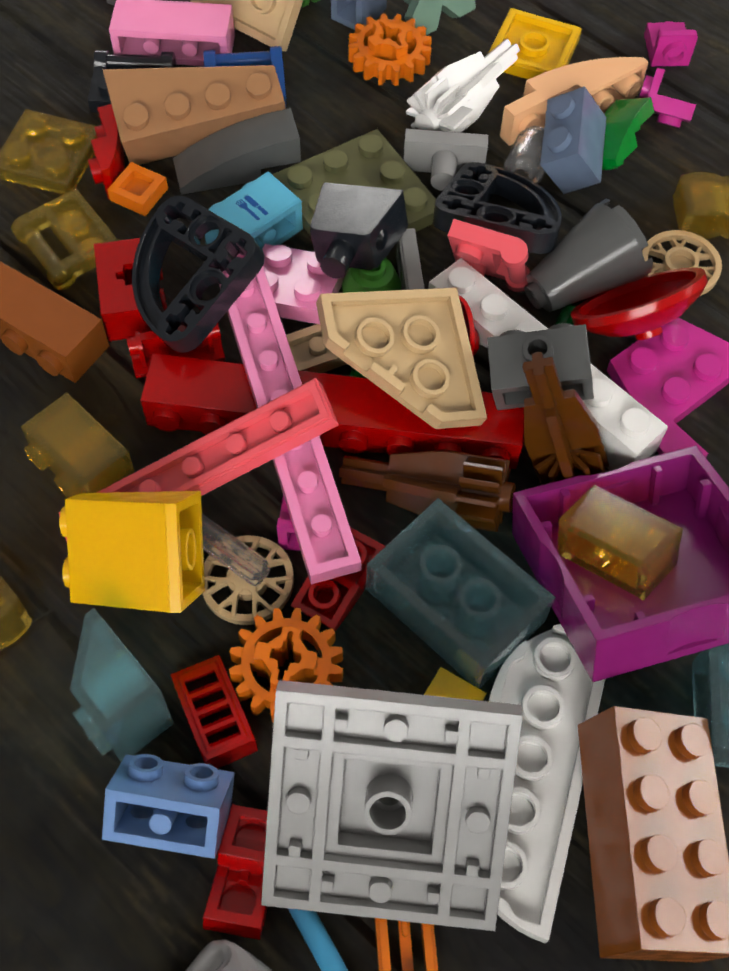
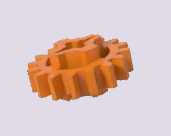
[348,13,432,86]
[229,608,343,723]

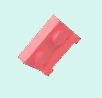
[447,219,530,292]

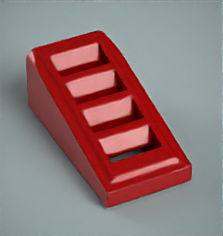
[170,655,258,769]

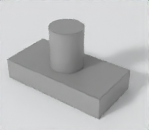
[403,129,488,191]

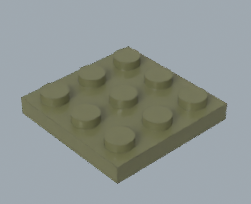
[272,129,436,237]

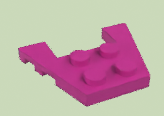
[607,318,729,457]

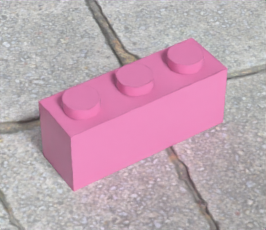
[109,0,235,66]

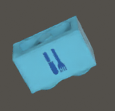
[205,171,303,249]

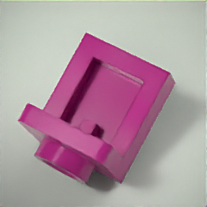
[639,67,696,128]

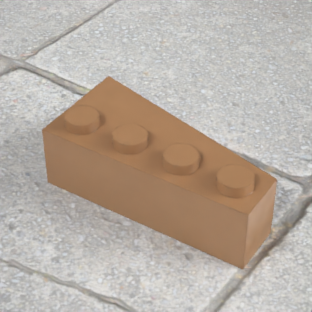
[103,65,286,165]

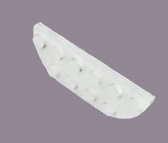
[488,624,605,944]

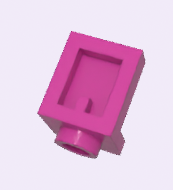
[644,21,698,67]

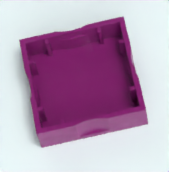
[512,446,729,683]

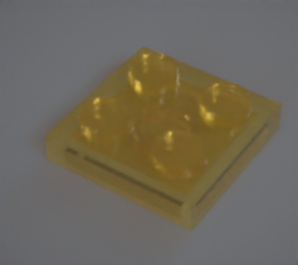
[0,109,97,196]

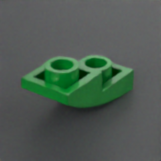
[602,97,654,170]

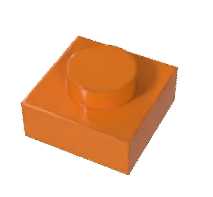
[107,162,168,216]

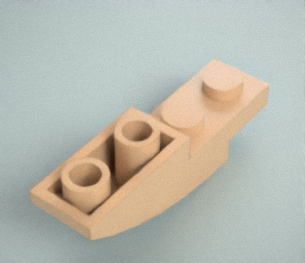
[500,57,649,146]

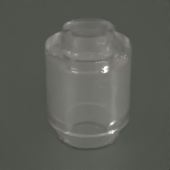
[504,126,545,184]

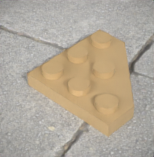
[316,288,487,429]

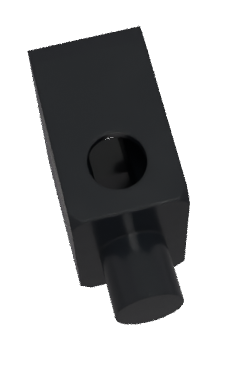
[310,182,408,279]

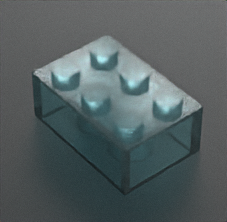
[366,498,555,689]

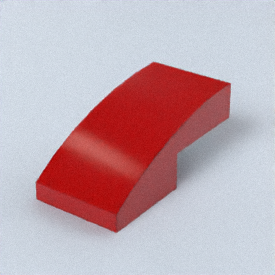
[203,804,268,940]

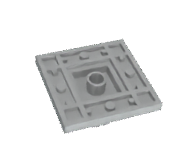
[261,680,523,931]

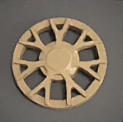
[642,230,722,296]
[202,535,294,625]

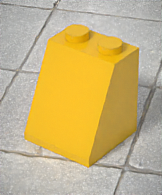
[59,491,205,613]

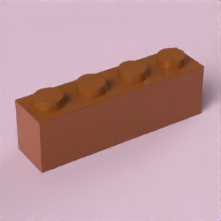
[0,261,110,383]

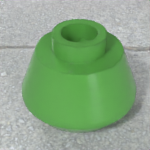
[342,258,401,293]

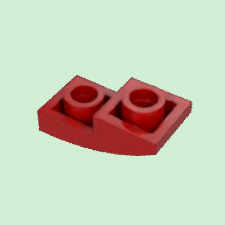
[88,104,125,199]
[290,527,388,631]

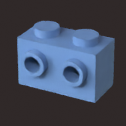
[102,754,235,859]

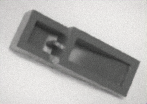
[173,108,301,195]

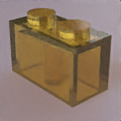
[21,392,135,498]
[557,485,683,600]

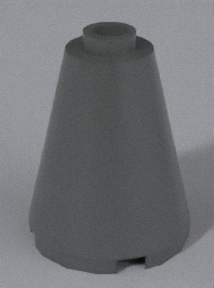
[524,199,653,312]

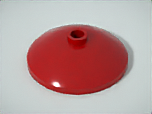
[570,267,708,340]

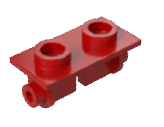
[126,323,225,378]

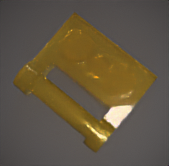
[11,189,118,290]

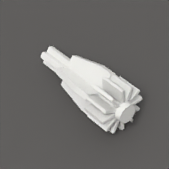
[406,39,520,133]

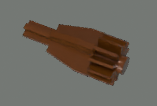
[522,352,609,485]
[339,449,516,532]

